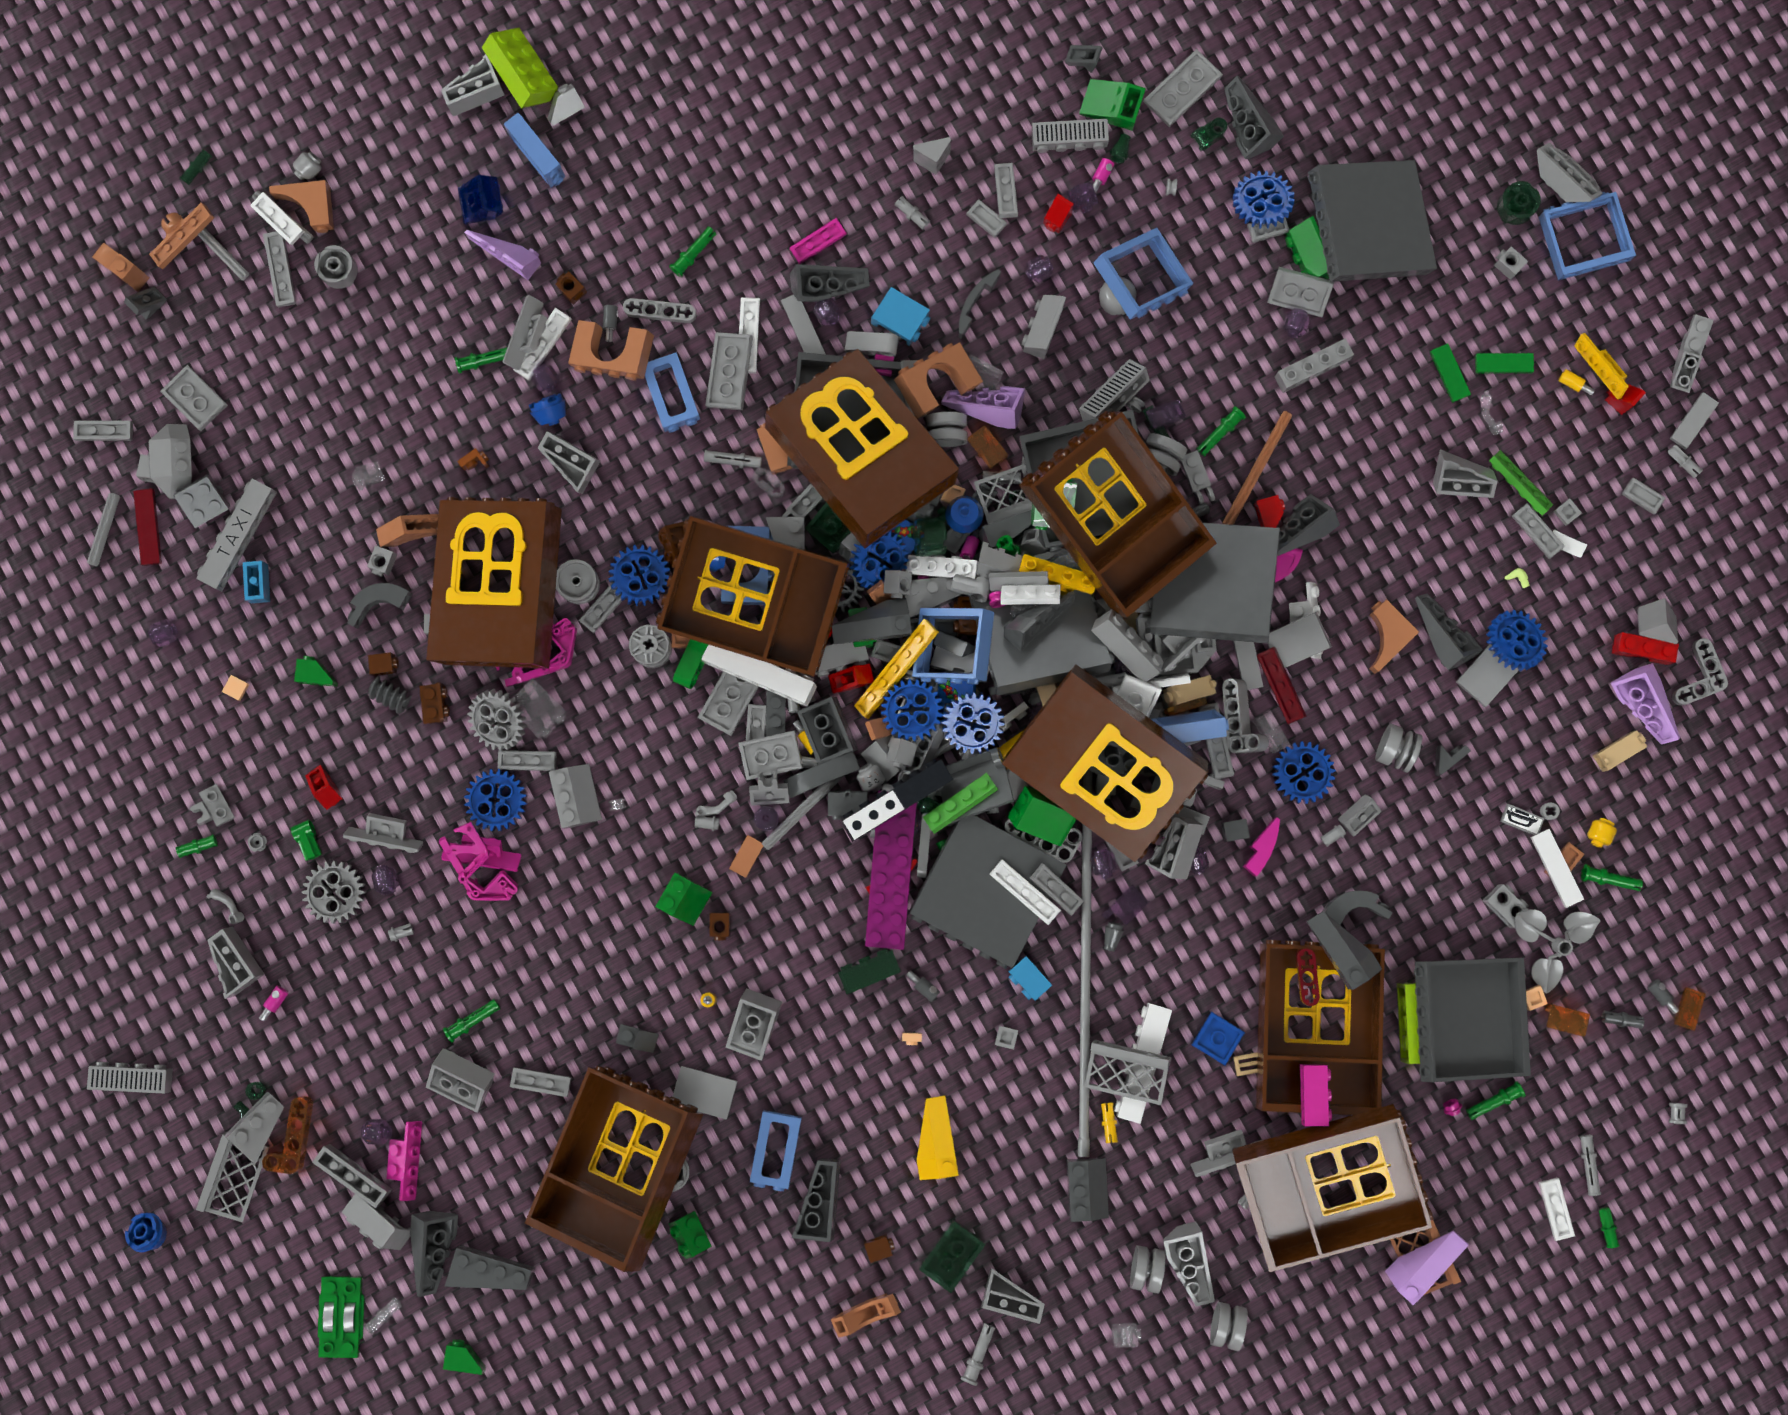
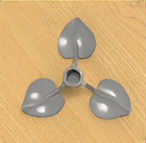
[1514,909,1600,994]

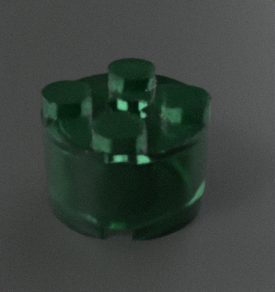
[1497,181,1541,225]
[911,516,947,557]

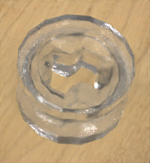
[608,798,627,811]

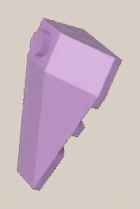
[464,230,541,280]
[941,386,1025,429]
[1611,663,1680,745]
[1385,1230,1469,1305]

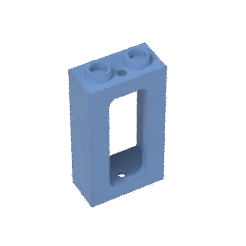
[504,113,565,188]
[645,352,701,433]
[1151,709,1229,743]
[750,1110,802,1191]

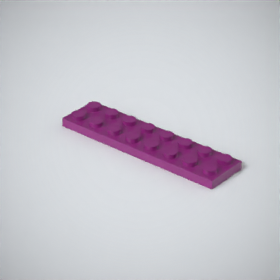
[865,791,917,950]

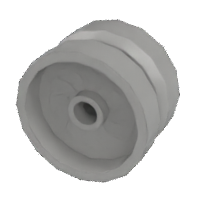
[925,412,968,447]
[1145,433,1187,476]
[556,559,600,605]
[1130,1245,1166,1294]
[1210,1302,1248,1351]

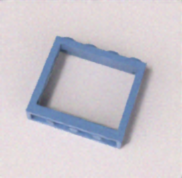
[1539,192,1636,280]
[1094,228,1193,320]
[912,608,994,685]

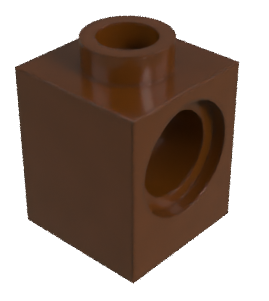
[555,271,587,305]
[368,652,399,676]
[710,913,731,941]
[864,1234,895,1263]

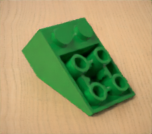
[1079,79,1146,131]

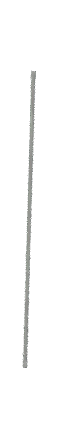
[1078,593,1094,1157]

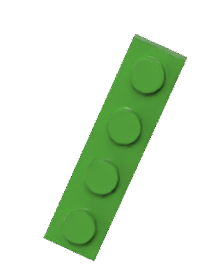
[1489,450,1553,516]
[923,773,998,834]

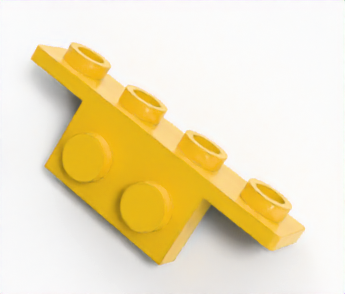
[1574,333,1628,399]
[1019,554,1095,595]

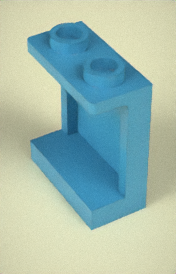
[871,287,930,346]

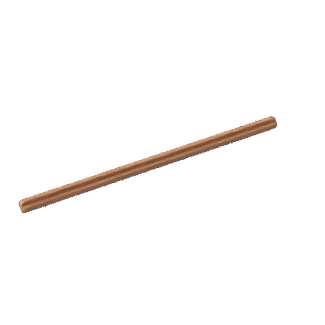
[1222,411,1292,525]

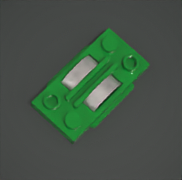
[318,1276,365,1358]

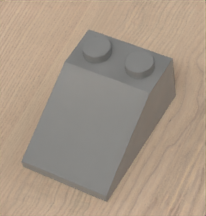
[726,988,782,1061]

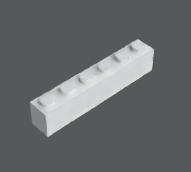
[701,645,817,707]
[1114,1003,1172,1124]

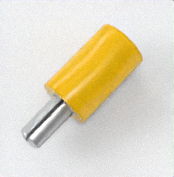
[1558,369,1595,395]
[793,720,814,755]
[700,992,717,1007]

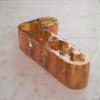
[262,1096,313,1174]

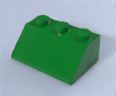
[1285,216,1329,279]

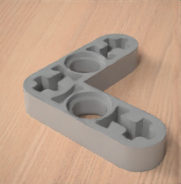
[1672,638,1728,706]

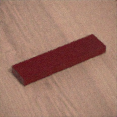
[133,488,162,566]
[1257,647,1307,724]

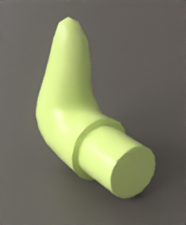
[1504,568,1530,588]

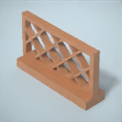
[1390,1220,1461,1295]

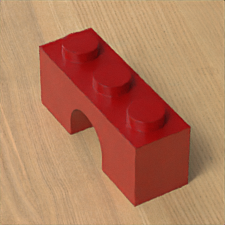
[1611,632,1679,665]

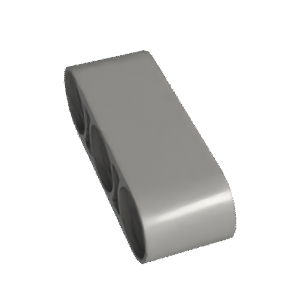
[844,331,899,357]

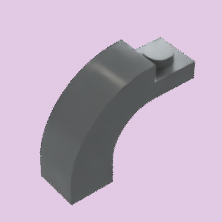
[347,583,413,629]
[1323,891,1393,925]

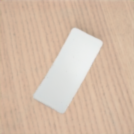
[1553,530,1587,558]

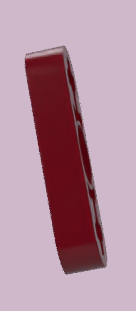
[1296,948,1320,1006]

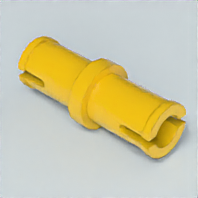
[1101,1102,1118,1143]

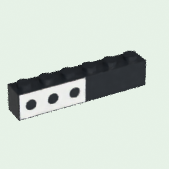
[840,759,954,842]

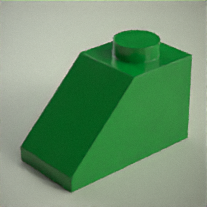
[294,656,338,687]
[443,1340,486,1375]

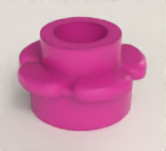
[1443,1099,1462,1116]

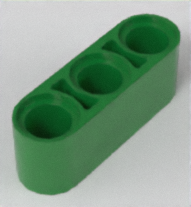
[673,639,708,689]

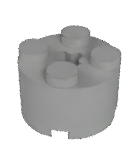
[314,245,358,289]

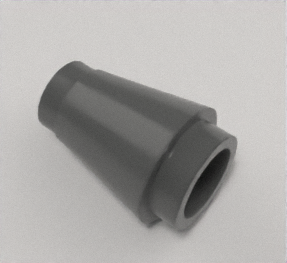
[1104,922,1124,952]

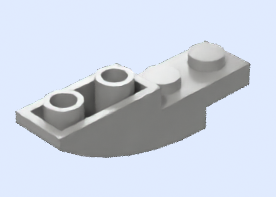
[1670,314,1714,393]

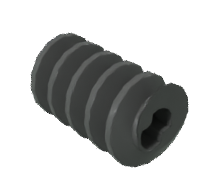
[368,676,412,714]

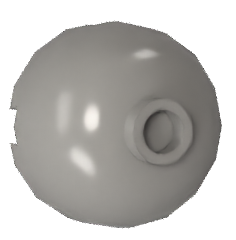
[1099,277,1137,316]

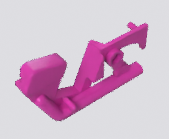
[496,618,577,687]
[439,822,518,901]

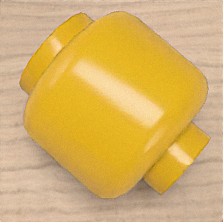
[1587,818,1617,848]

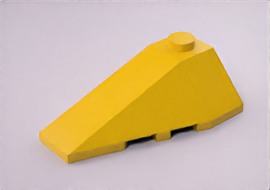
[917,1095,959,1180]

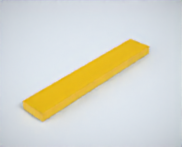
[854,619,939,719]

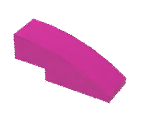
[1242,817,1280,877]

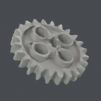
[467,689,527,751]
[302,861,366,924]

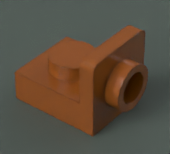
[457,448,489,470]

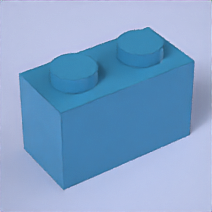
[243,561,270,603]
[1008,956,1052,1001]

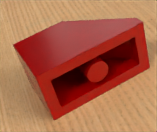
[1043,194,1074,234]
[1605,384,1646,415]
[1253,495,1285,528]
[828,664,874,694]
[305,765,342,810]

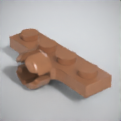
[149,203,215,269]

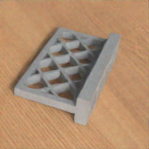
[974,464,1032,524]
[1084,1040,1171,1105]
[196,1132,270,1222]

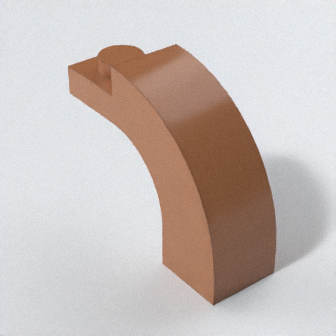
[831,1293,901,1338]

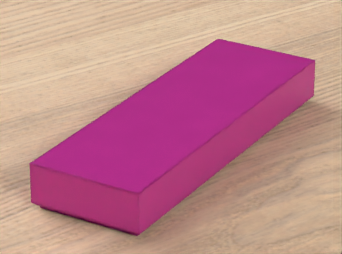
[789,218,847,264]

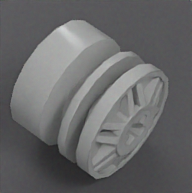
[629,625,672,668]
[1375,724,1423,773]

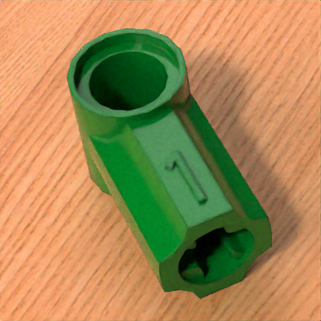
[291,820,322,861]

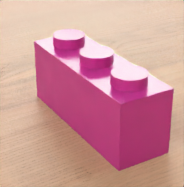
[1300,1064,1332,1126]

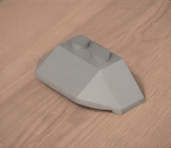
[1537,143,1603,202]
[149,424,192,499]

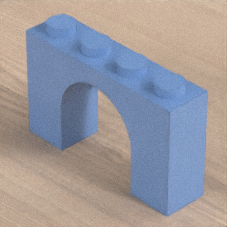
[721,526,773,605]

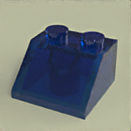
[458,175,503,224]

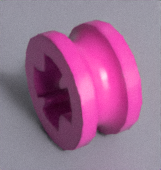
[988,591,1005,608]

